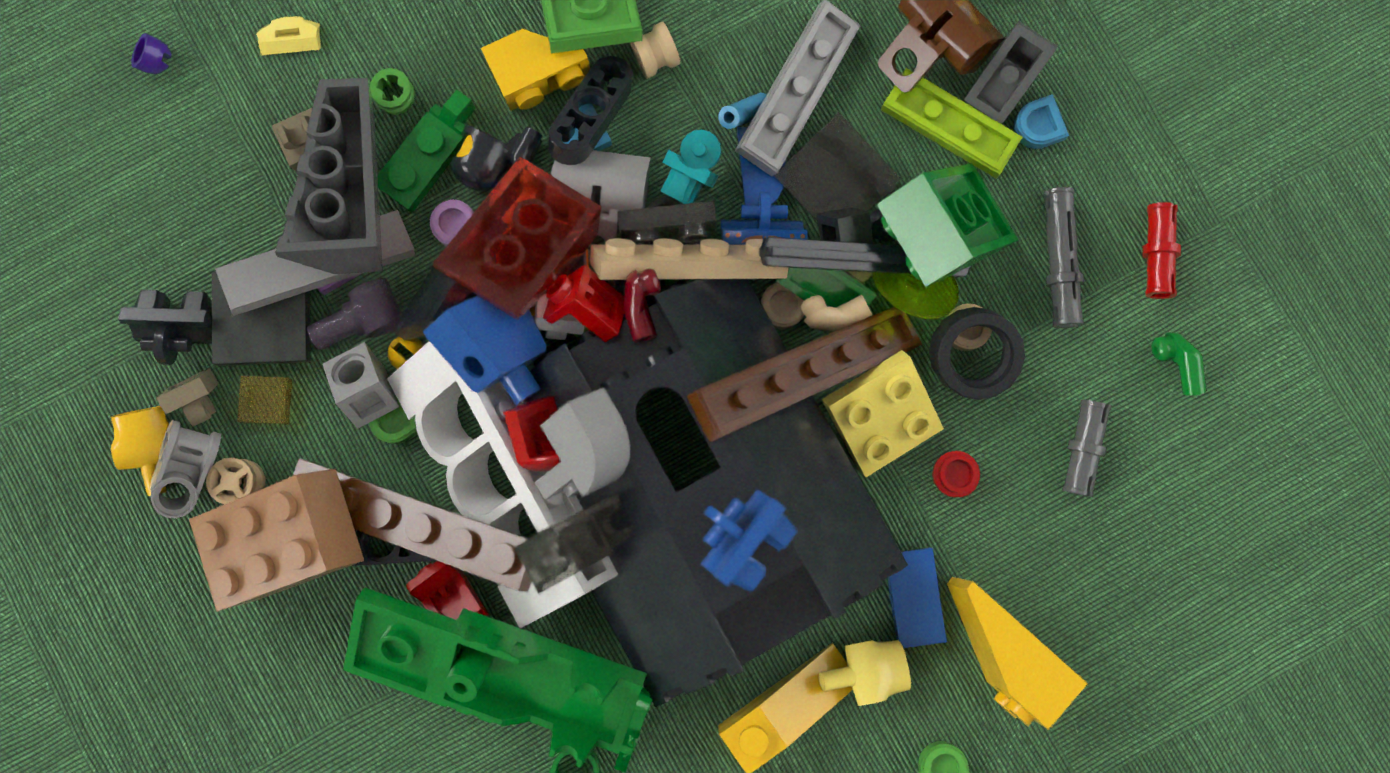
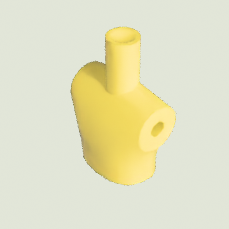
[819,640,911,706]

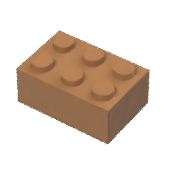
[189,469,364,611]

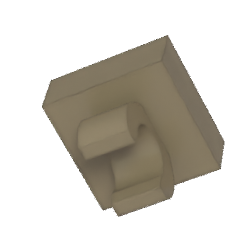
[272,107,313,171]
[156,368,219,426]

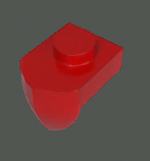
[504,396,561,471]

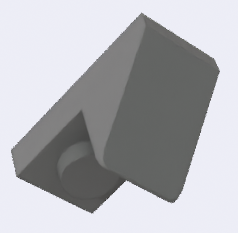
[964,21,1058,124]

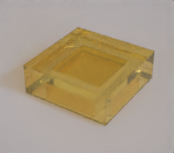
[237,376,292,425]

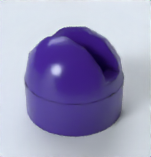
[131,33,172,74]

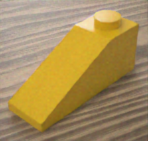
[718,643,853,773]

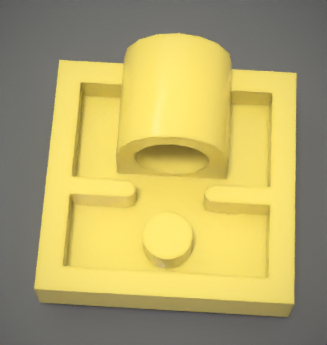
[822,350,944,478]

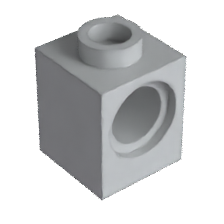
[323,342,400,429]

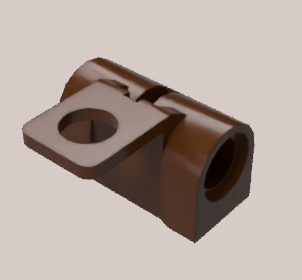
[878,0,1005,92]

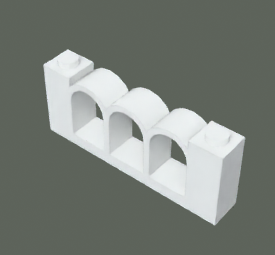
[387,341,618,628]

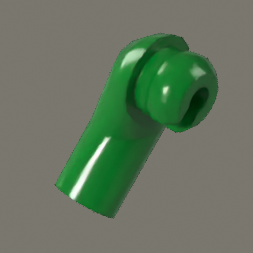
[1151,332,1207,395]

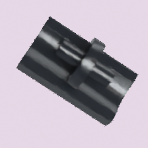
[118,290,212,365]

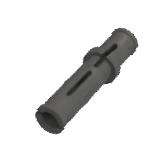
[1043,187,1084,328]

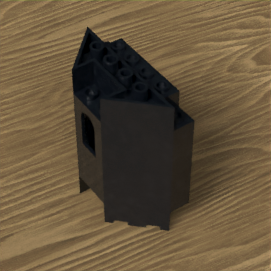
[525,279,908,707]

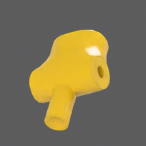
[111,406,169,496]

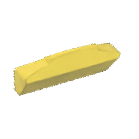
[256,16,321,55]

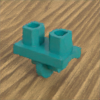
[661,129,721,206]

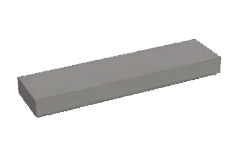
[735,0,861,176]
[215,210,415,316]

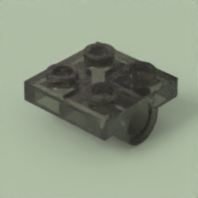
[617,196,716,245]

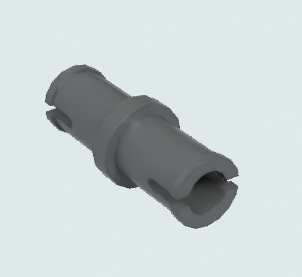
[1062,400,1112,497]

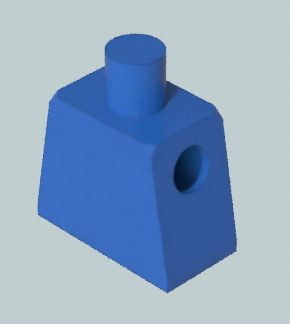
[423,280,546,405]

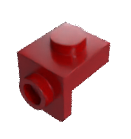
[406,561,488,620]

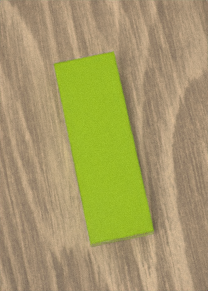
[881,68,1023,179]

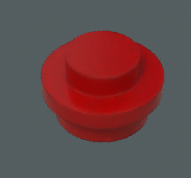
[932,451,980,498]

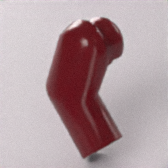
[623,268,661,343]

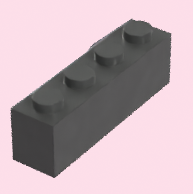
[275,78,383,274]

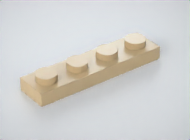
[590,238,788,280]

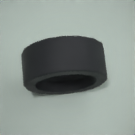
[929,307,1025,400]

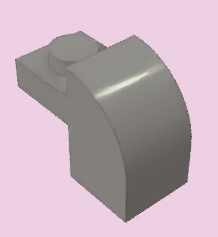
[535,388,630,500]

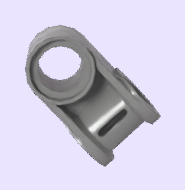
[150,420,221,518]

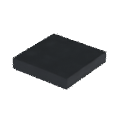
[392,242,493,340]

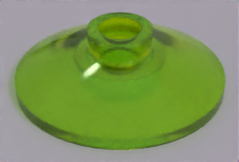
[872,244,959,319]

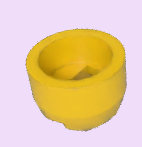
[388,337,424,369]

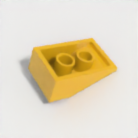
[947,577,1088,729]

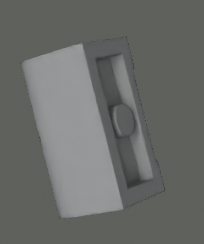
[549,150,651,262]

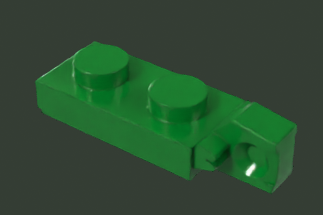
[378,90,476,213]

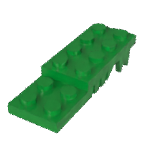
[343,587,652,773]

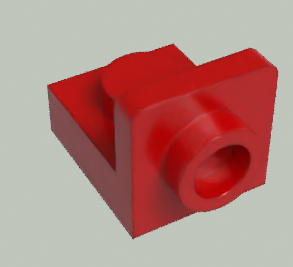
[543,265,624,342]

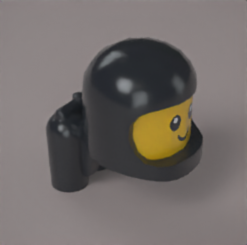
[451,124,542,191]

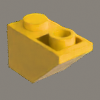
[481,29,590,111]

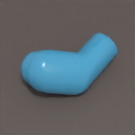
[718,92,767,129]

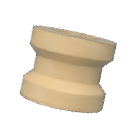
[630,22,680,79]
[206,458,266,504]

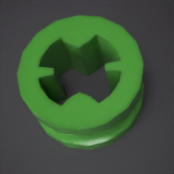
[370,68,415,115]

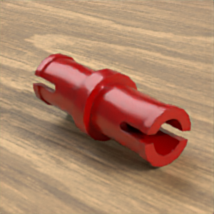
[1142,202,1181,299]

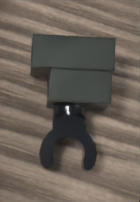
[817,207,896,244]

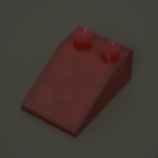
[433,156,602,320]

